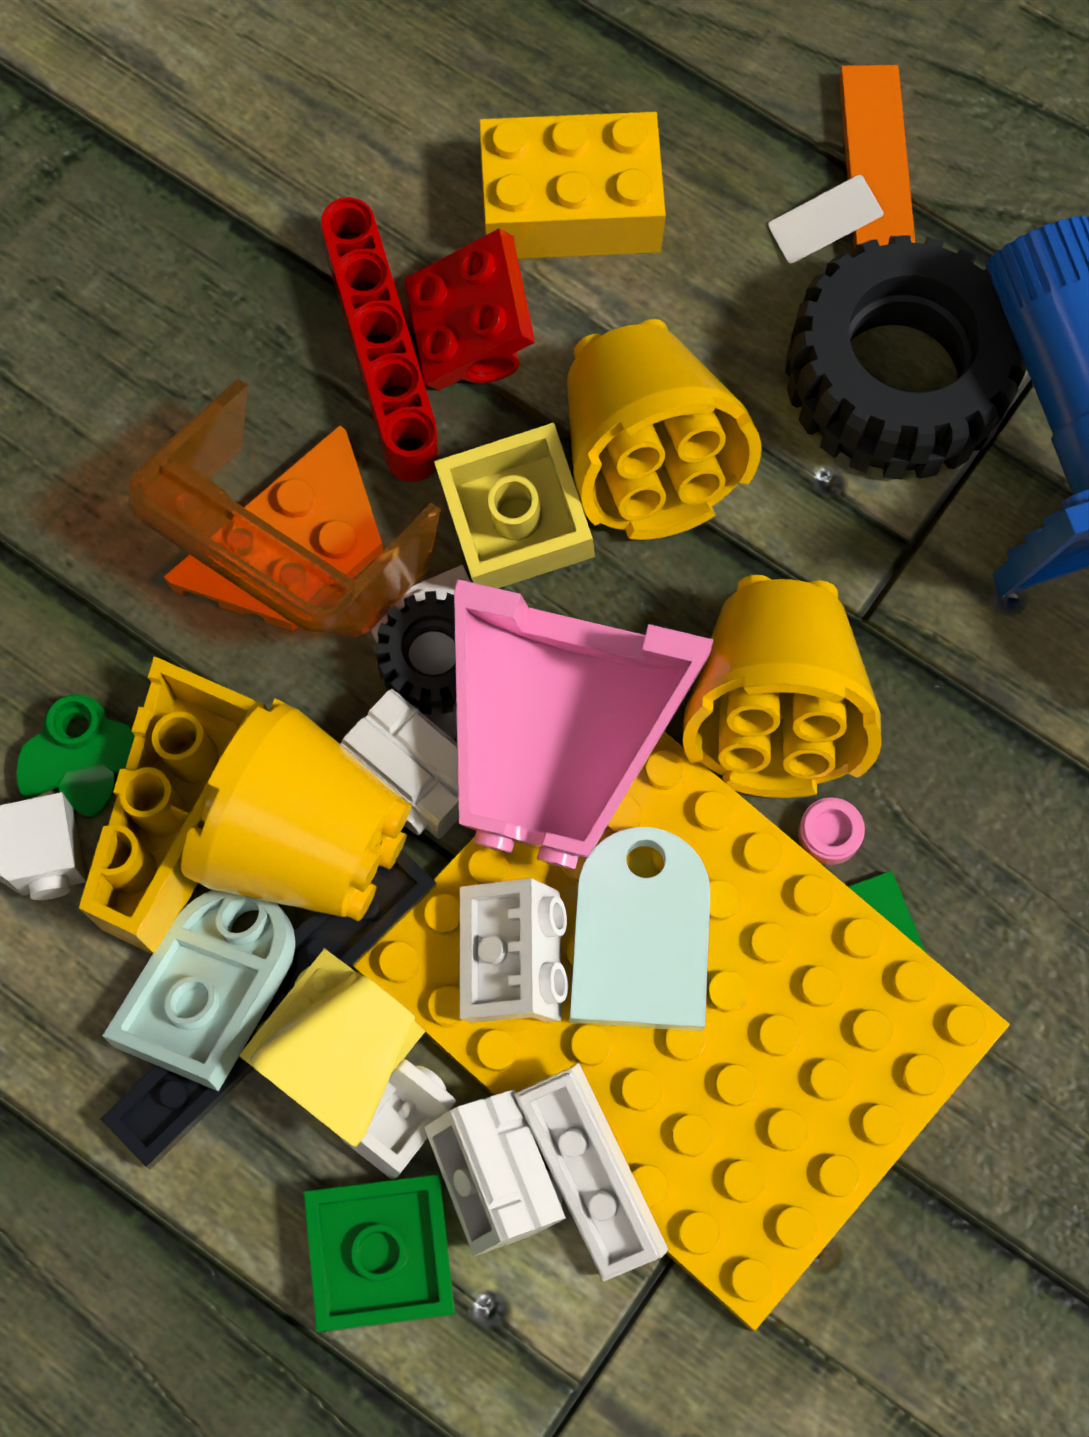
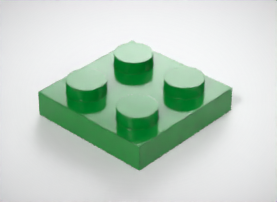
[304,1174,456,1333]

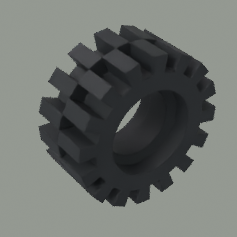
[376,591,456,714]

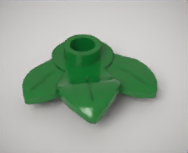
[16,694,135,818]

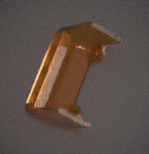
[129,379,441,637]

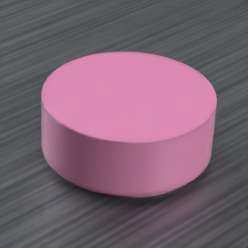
[798,797,865,865]

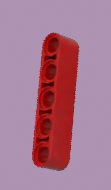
[321,197,439,482]

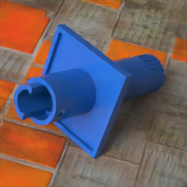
[986,215,1089,597]

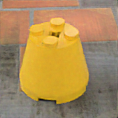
[567,319,761,540]
[683,575,881,798]
[181,698,412,921]

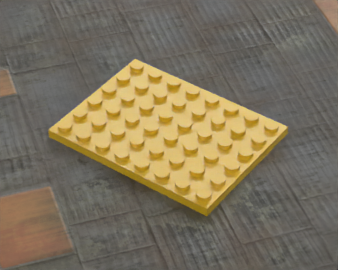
[354,731,1010,1332]

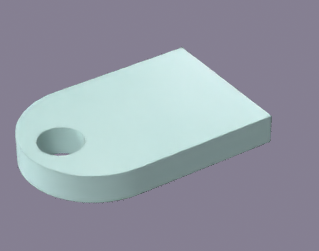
[570,827,710,1031]
[103,890,295,1091]

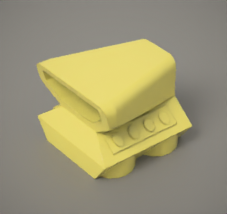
[238,948,425,1147]

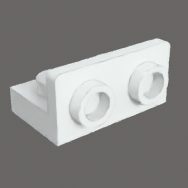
[460,878,568,1023]

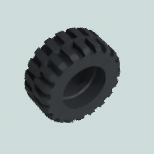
[785,235,1026,480]

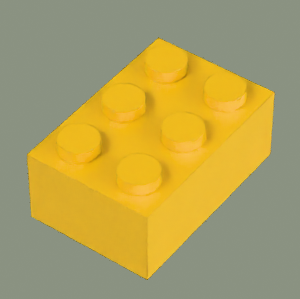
[480,112,666,259]

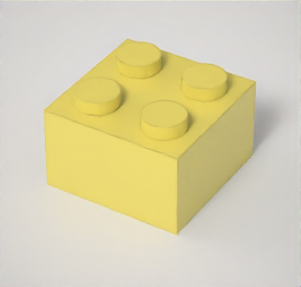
[434,423,595,588]

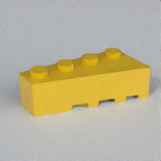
[79,656,268,954]

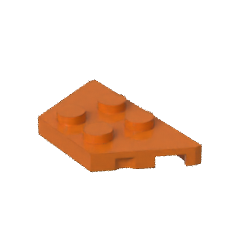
[164,425,383,632]

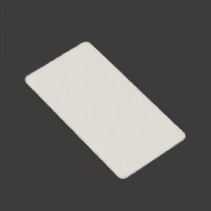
[768,175,883,264]

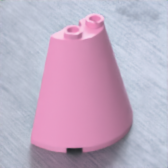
[454,579,713,869]

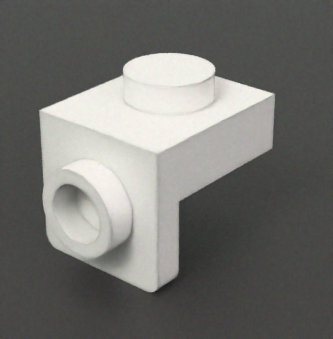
[341,1059,456,1180]

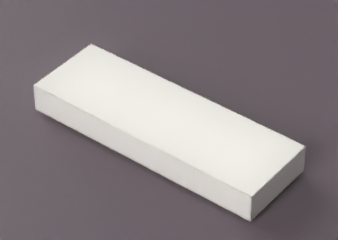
[514,1063,668,1282]

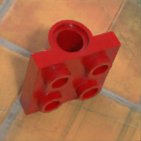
[405,228,535,391]

